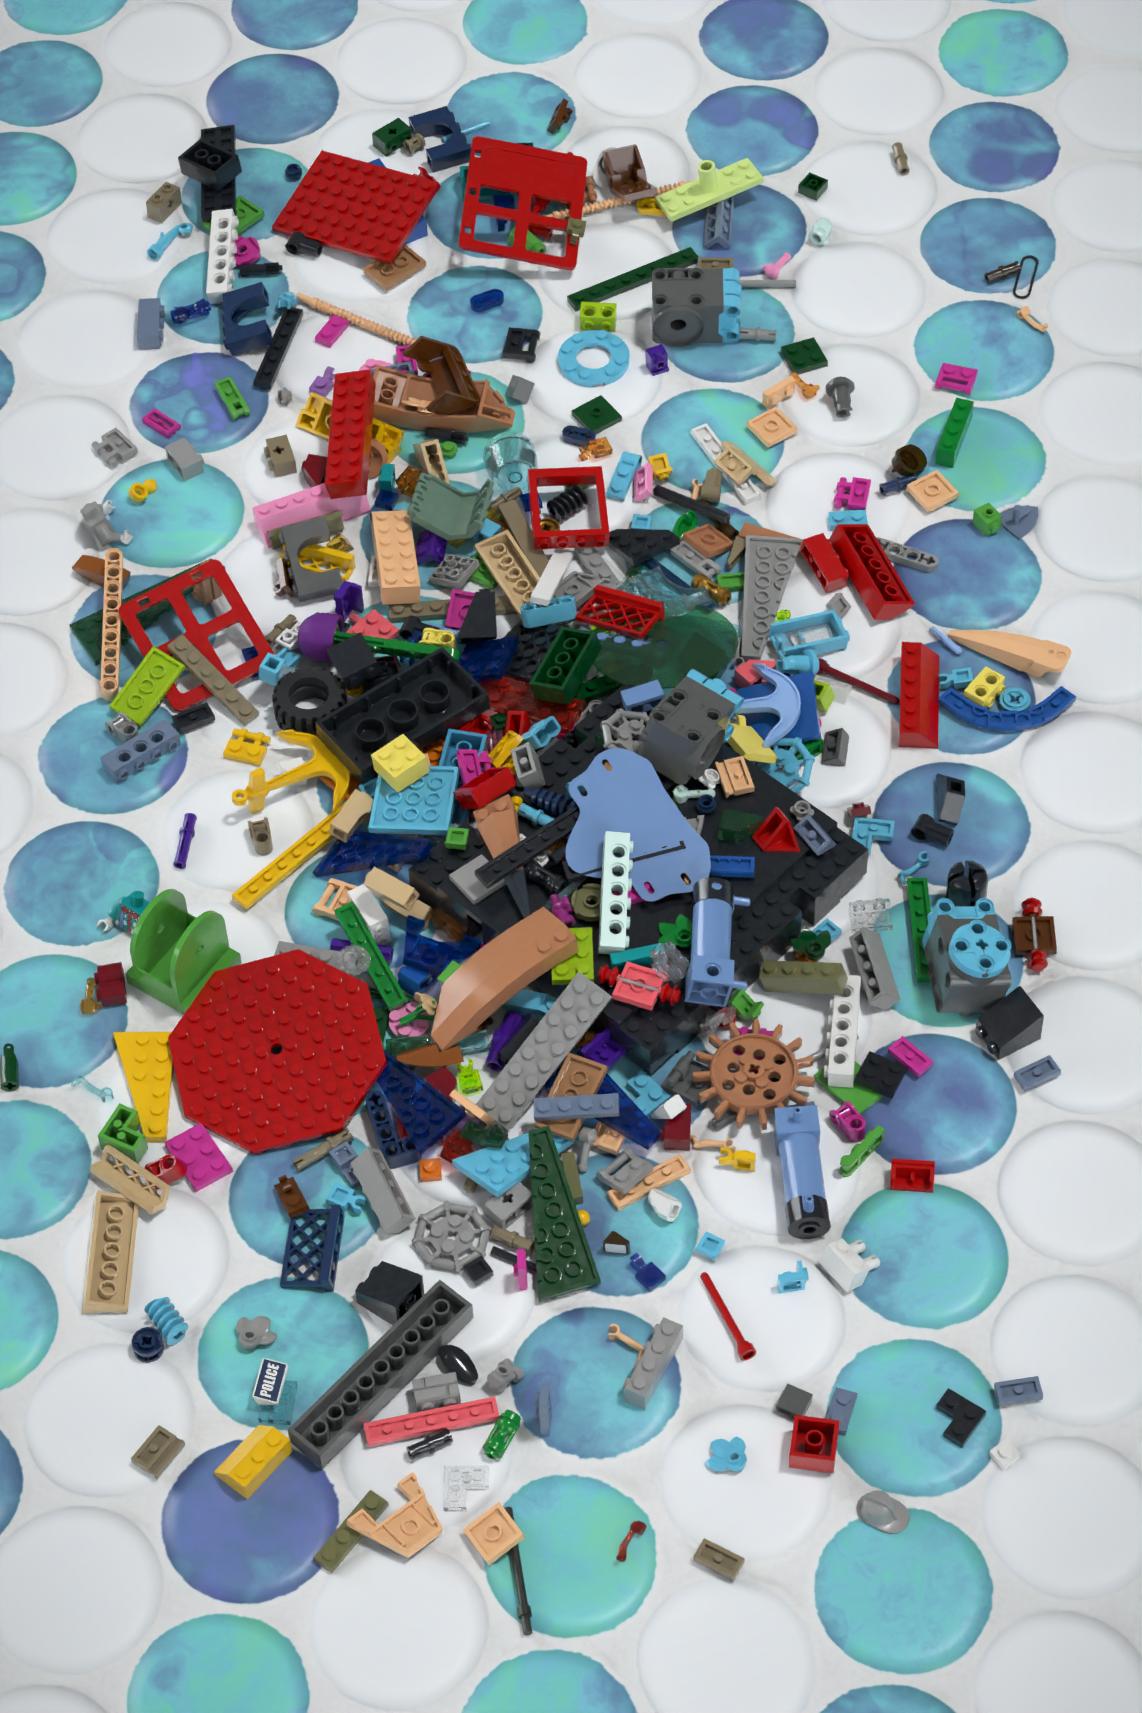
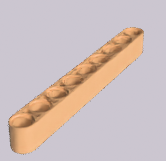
[101,548,123,702]

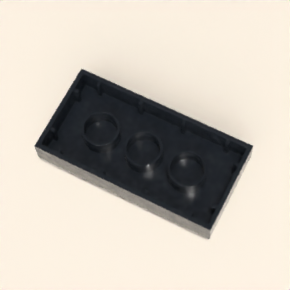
[315,647,490,785]

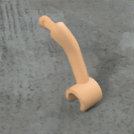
[691,1134,736,1153]
[608,1324,643,1359]

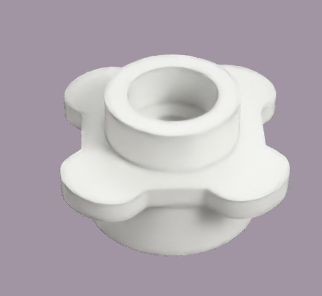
[698,769,720,789]

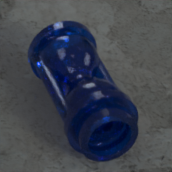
[170,298,211,324]

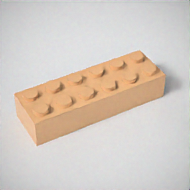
[371,510,420,605]

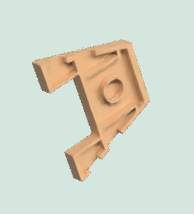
[346,1472,443,1558]

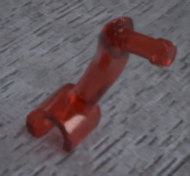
[616,1521,647,1562]

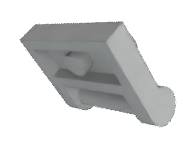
[596,1148,653,1195]

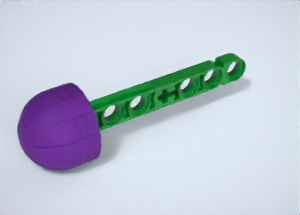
[298,613,461,664]

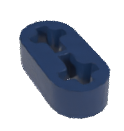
[562,425,596,448]

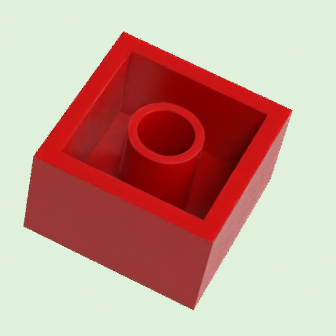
[789,1415,840,1474]

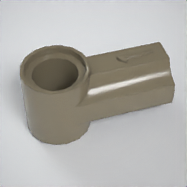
[700,468,723,503]

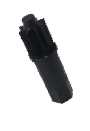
[240,262,283,276]
[425,427,469,444]

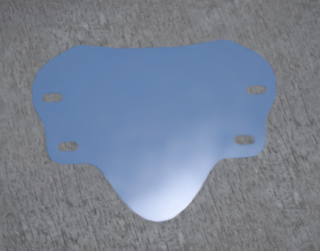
[566,748,711,902]

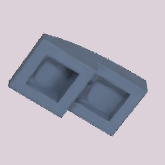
[329,1141,361,1189]

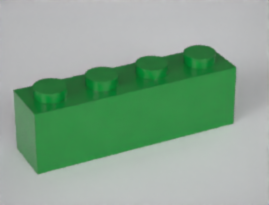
[935,397,974,468]

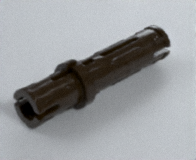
[699,498,739,540]

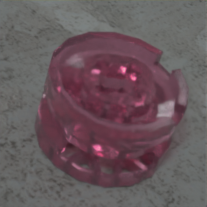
[486,730,503,754]

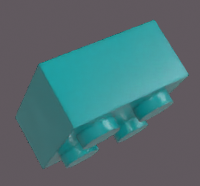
[378,463,396,497]

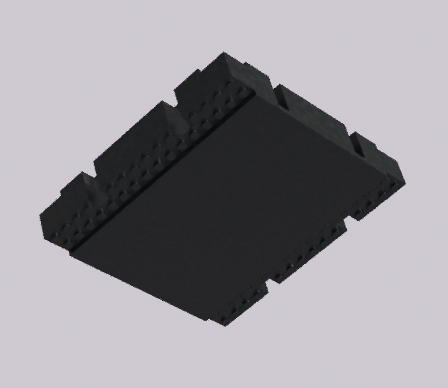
[408,681,868,1075]

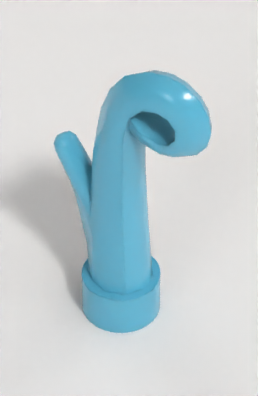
[147,223,193,260]

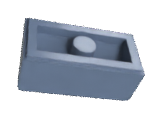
[793,814,836,856]

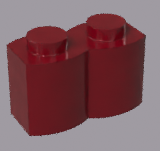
[94,962,127,1007]

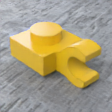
[719,1147,756,1172]

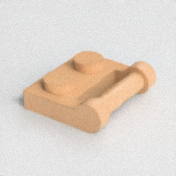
[312,878,358,921]

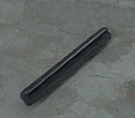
[653,485,731,523]

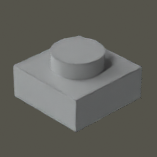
[826,592,851,618]

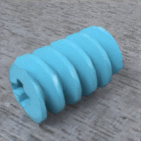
[144,1297,189,1345]

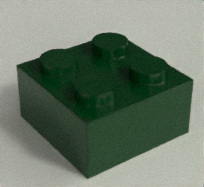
[798,172,828,201]

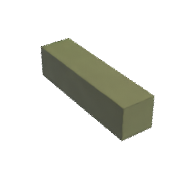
[561,1151,583,1205]

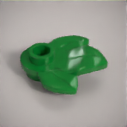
[658,914,692,948]

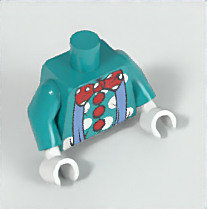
[97,891,150,934]

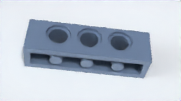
[100,719,181,783]

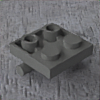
[661,1051,711,1107]

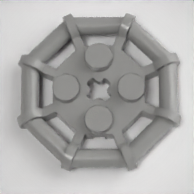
[600,708,649,754]
[412,1201,492,1272]

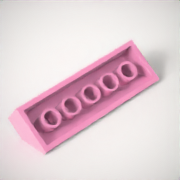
[252,483,371,547]

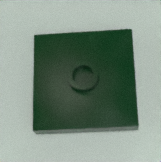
[571,395,622,435]

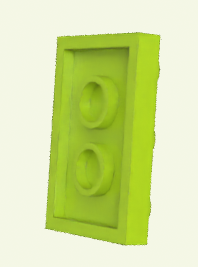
[552,927,594,985]

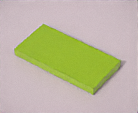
[109,646,186,728]

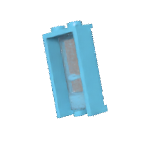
[769,610,850,659]

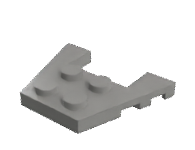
[553,571,625,628]

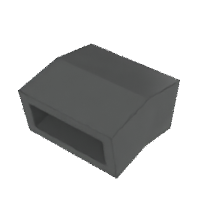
[776,1384,813,1417]

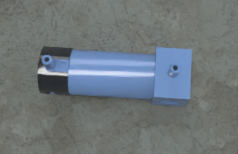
[684,877,750,1007]
[773,1105,831,1239]

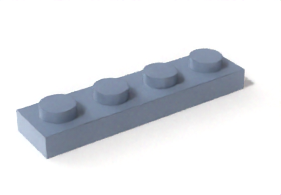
[534,1093,620,1121]

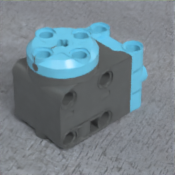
[922,898,1011,1017]

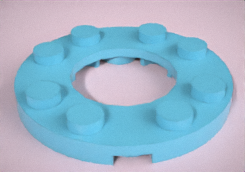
[558,330,630,387]

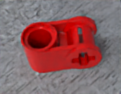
[145,1154,187,1189]

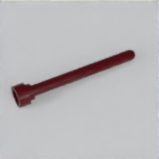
[817,658,900,705]

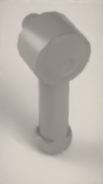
[576,1127,597,1172]

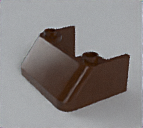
[402,336,480,415]

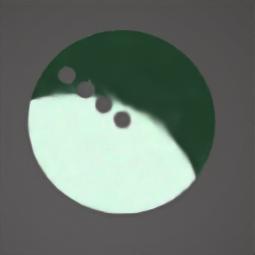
[593,601,738,689]

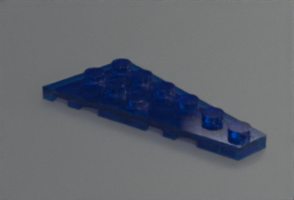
[376,1049,466,1156]

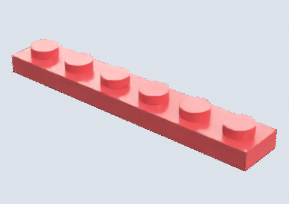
[363,1396,499,1447]

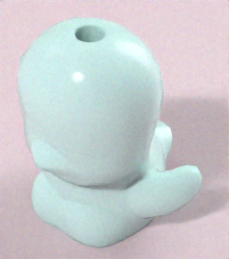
[808,218,832,245]

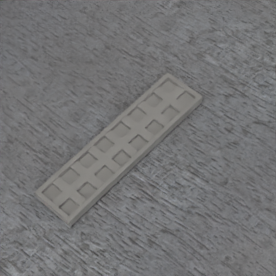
[475,972,612,1131]

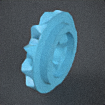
[999,687,1031,712]

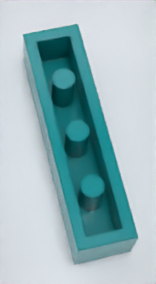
[610,943,664,970]

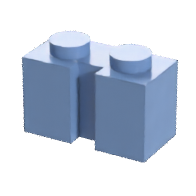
[620,680,665,720]

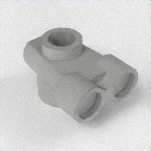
[487,1358,524,1392]

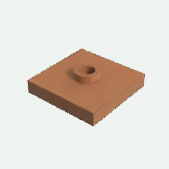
[682,523,734,559]

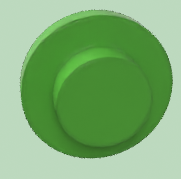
[440,441,458,459]

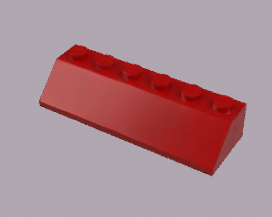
[829,524,915,620]
[899,642,939,749]

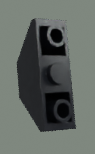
[936,773,965,826]

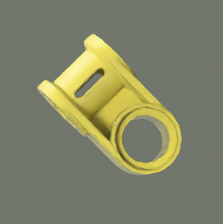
[419,628,456,649]

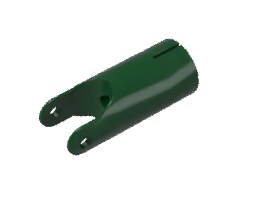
[0,1043,19,1092]

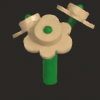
[398,992,438,1027]

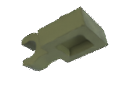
[566,217,586,245]

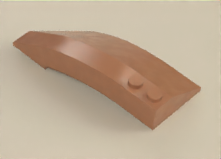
[373,365,515,433]
[431,907,579,1052]

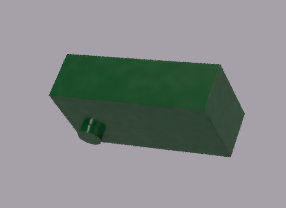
[529,626,602,705]

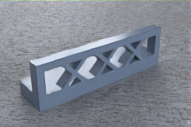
[704,196,734,249]

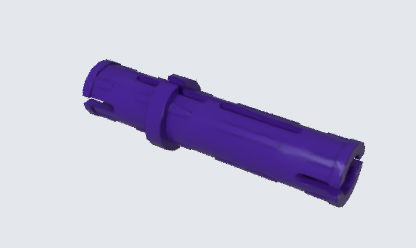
[173,813,197,869]

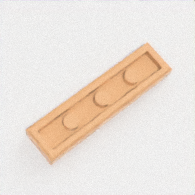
[607,1153,691,1211]

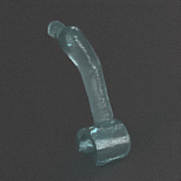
[70,1076,114,1103]

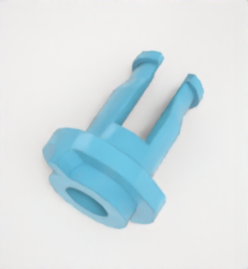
[775,649,819,677]

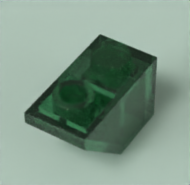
[718,808,764,844]

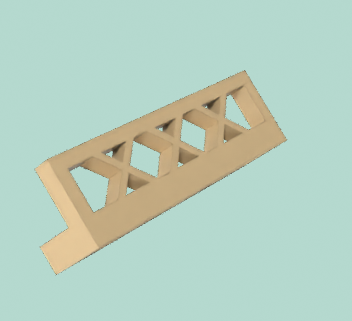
[90,1144,171,1214]

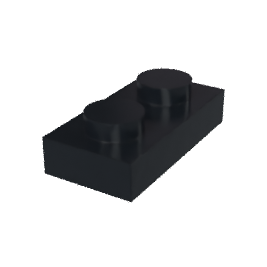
[171,702,215,734]

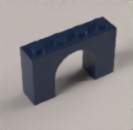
[408,106,471,173]
[221,282,272,356]

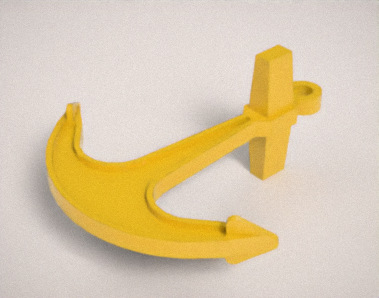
[232,729,350,814]

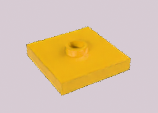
[488,730,524,768]

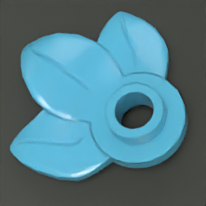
[705,1436,747,1472]

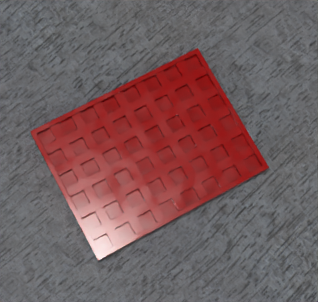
[272,150,440,265]

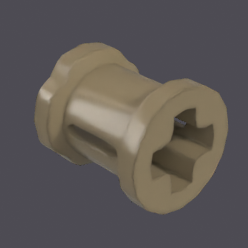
[403,133,426,155]

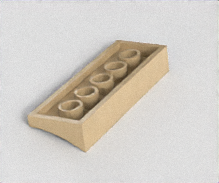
[474,530,540,620]
[81,1190,139,1314]

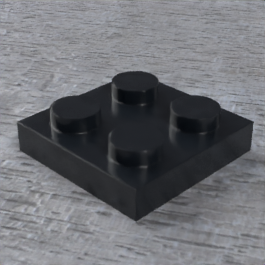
[854,1051,908,1099]

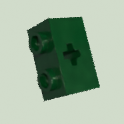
[372,118,412,156]

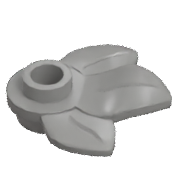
[236,1316,277,1350]

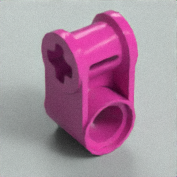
[829,1101,866,1142]

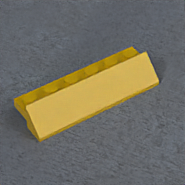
[295,392,406,464]

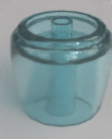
[483,431,538,494]

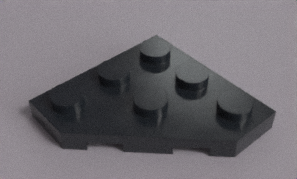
[608,529,680,566]

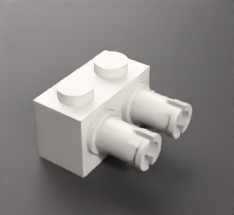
[819,1238,880,1292]

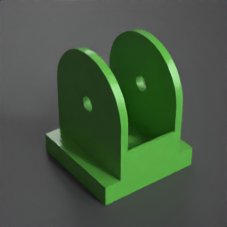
[125,889,242,1015]

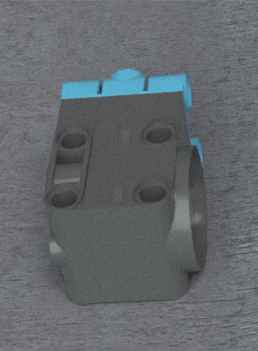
[652,268,741,347]
[638,669,744,784]

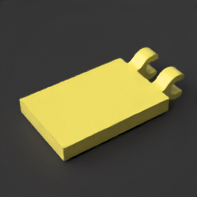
[727,714,778,764]

